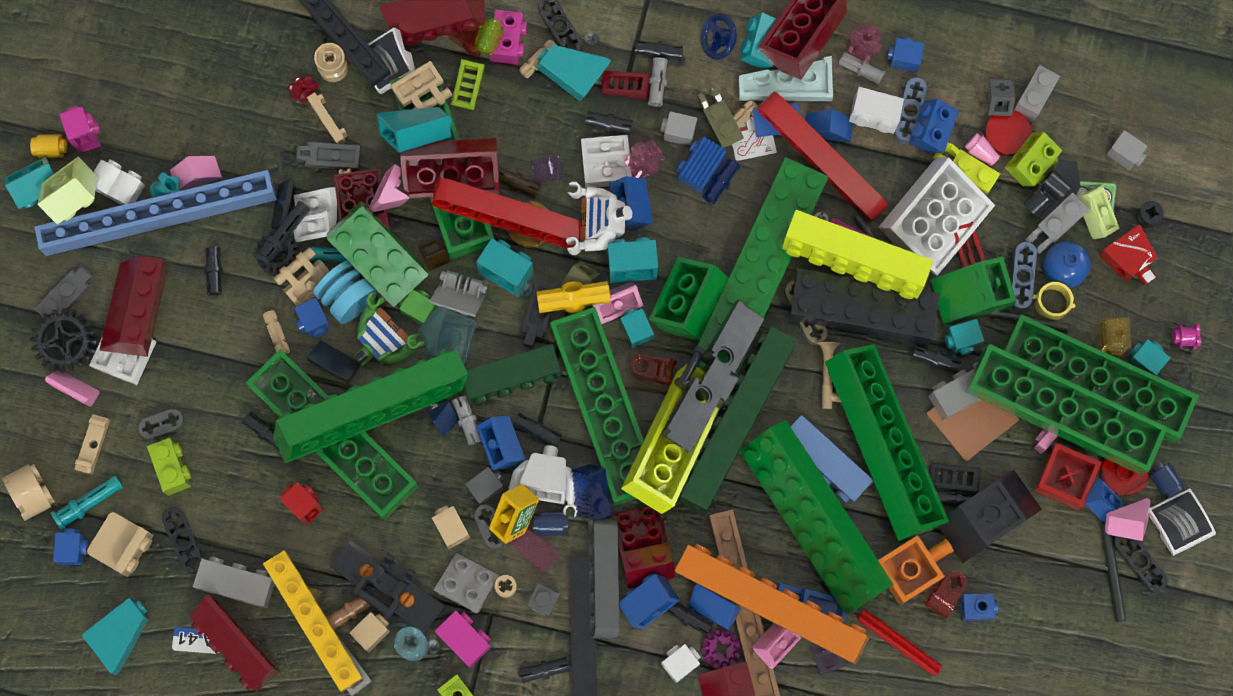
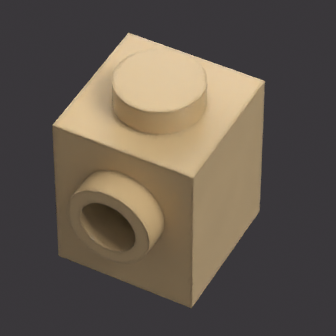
[350,612,390,652]

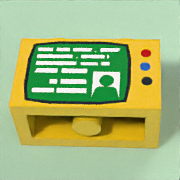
[489,484,539,544]

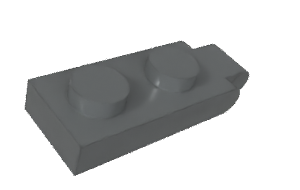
[296,142,361,171]
[34,266,94,326]

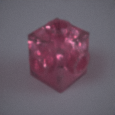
[848,23,883,63]
[625,139,665,178]

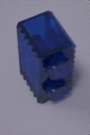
[571,464,611,521]

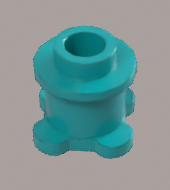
[150,173,180,198]

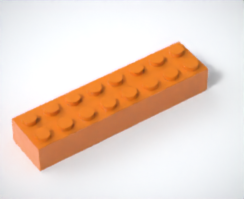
[675,544,869,665]

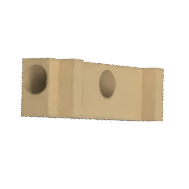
[307,93,347,144]
[75,414,110,475]

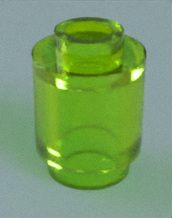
[475,18,504,55]

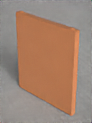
[926,400,1019,462]

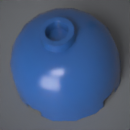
[1042,241,1091,288]

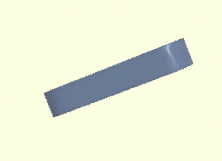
[894,78,927,144]
[1011,242,1037,311]

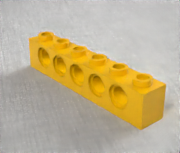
[263,551,364,692]

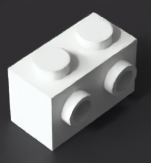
[849,87,904,134]

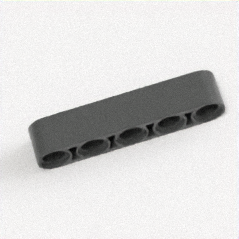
[588,518,619,638]

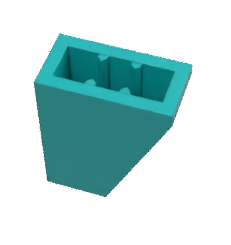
[536,45,611,101]
[377,107,452,153]
[82,598,149,675]

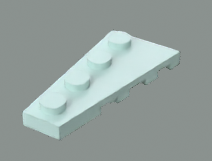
[739,56,833,101]

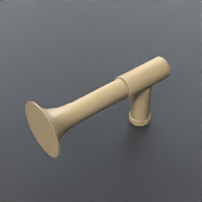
[816,342,841,409]

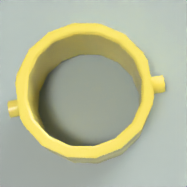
[1032,282,1075,321]

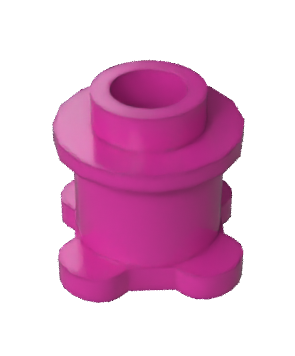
[1172,323,1201,350]

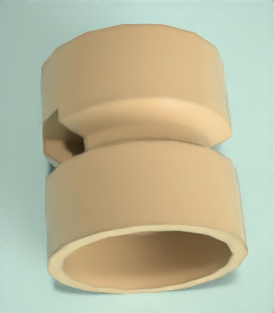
[314,43,348,82]

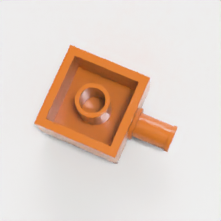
[878,535,954,605]

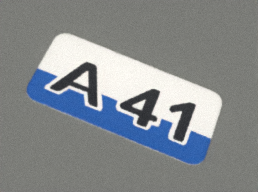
[172,627,219,654]

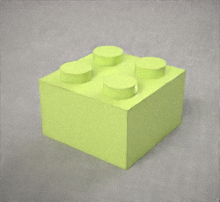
[38,157,97,224]

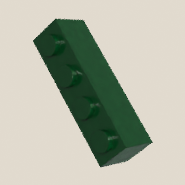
[464,344,561,405]

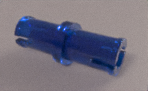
[702,159,740,205]

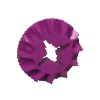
[702,629,741,669]

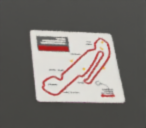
[732,117,777,161]

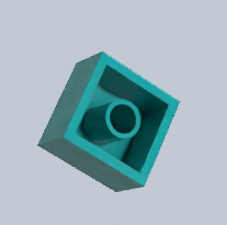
[607,237,658,283]
[476,238,534,298]

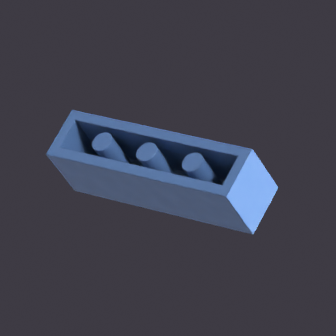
[791,415,874,505]

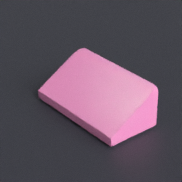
[591,281,644,324]
[45,370,99,407]
[752,623,801,669]

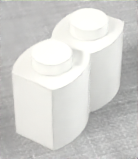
[94,160,145,205]

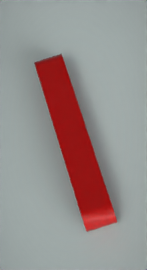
[757,91,888,223]
[432,178,585,251]

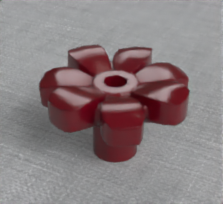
[288,74,318,103]

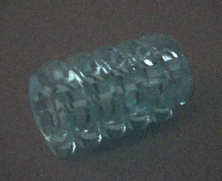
[395,627,429,661]

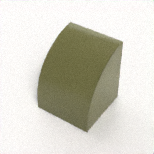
[559,260,600,288]

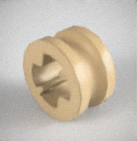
[495,575,517,598]

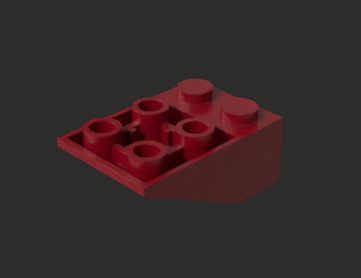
[333,168,391,231]
[611,505,676,589]

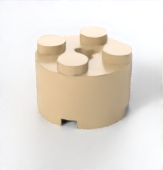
[2,464,55,521]

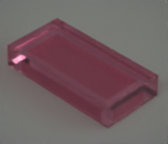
[507,528,560,573]

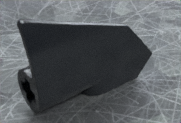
[1023,160,1081,221]

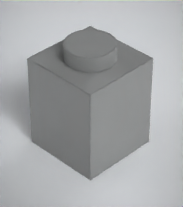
[661,111,697,147]
[1107,130,1148,171]

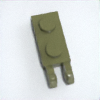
[697,86,744,148]

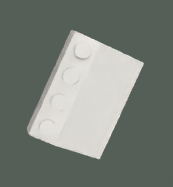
[878,158,995,276]

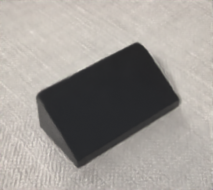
[271,179,297,231]
[307,340,361,384]

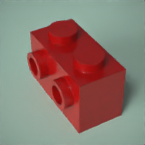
[280,482,324,526]

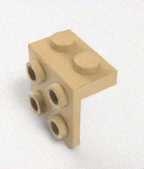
[87,512,153,577]

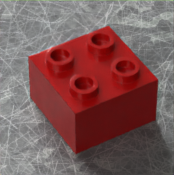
[1033,443,1102,510]

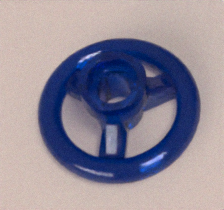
[701,13,737,60]

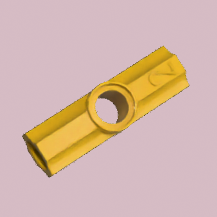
[536,281,611,313]

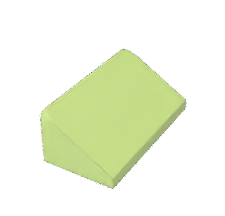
[1077,185,1120,239]

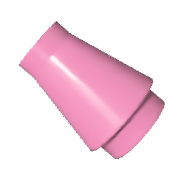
[965,133,1000,166]

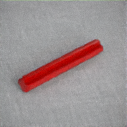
[857,609,942,676]

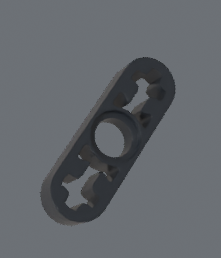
[538,0,582,51]
[162,507,204,574]
[1113,536,1168,592]

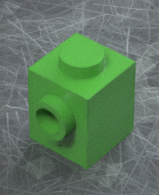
[399,290,438,328]

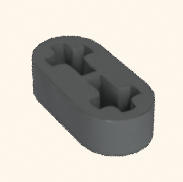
[138,409,185,440]
[474,505,505,550]

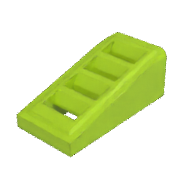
[451,59,485,110]

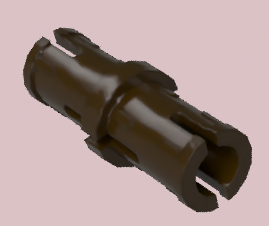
[498,165,541,198]

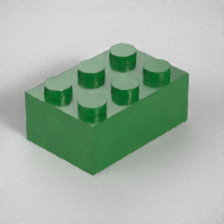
[649,257,729,341]

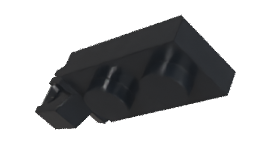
[521,281,558,349]

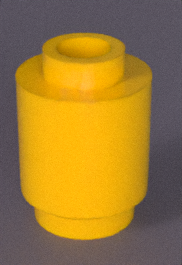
[30,134,68,158]

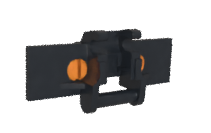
[329,539,444,634]

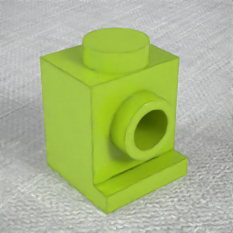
[437,675,473,696]

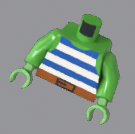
[354,292,425,366]

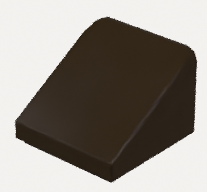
[417,236,450,271]

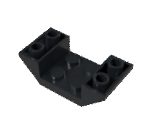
[938,470,1042,563]

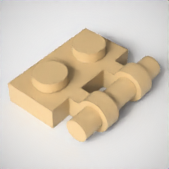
[390,61,452,109]
[273,247,330,307]

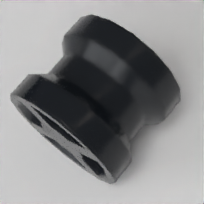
[1136,201,1164,228]

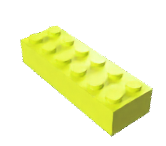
[782,210,934,299]
[621,364,720,514]

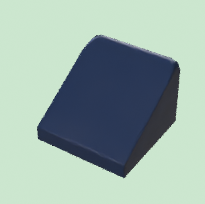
[428,400,458,437]

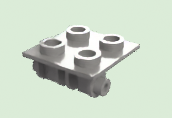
[429,270,488,317]
[434,553,499,613]

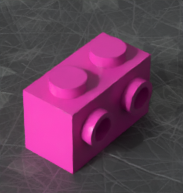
[489,10,527,64]
[59,106,101,154]
[435,611,491,668]

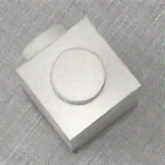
[661,644,701,683]

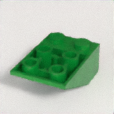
[930,256,1016,325]

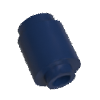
[1150,461,1184,499]
[534,511,568,536]

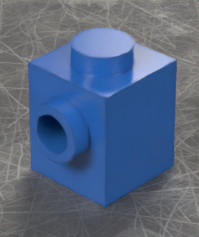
[887,37,924,73]
[295,298,331,338]
[53,529,88,565]
[960,594,998,621]

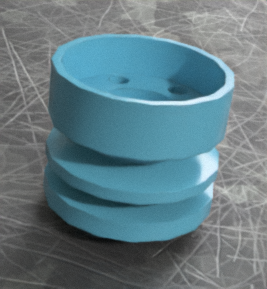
[313,261,378,324]

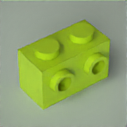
[1004,132,1062,186]
[147,438,191,496]

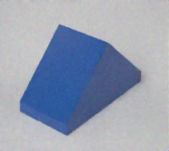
[806,109,853,142]

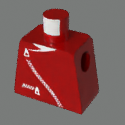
[1099,225,1157,285]

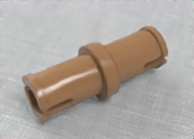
[326,597,371,631]

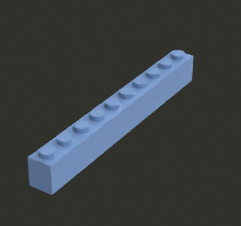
[34,170,277,256]

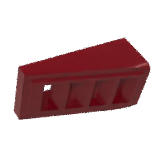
[601,71,651,100]

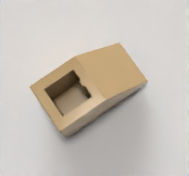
[432,506,470,549]

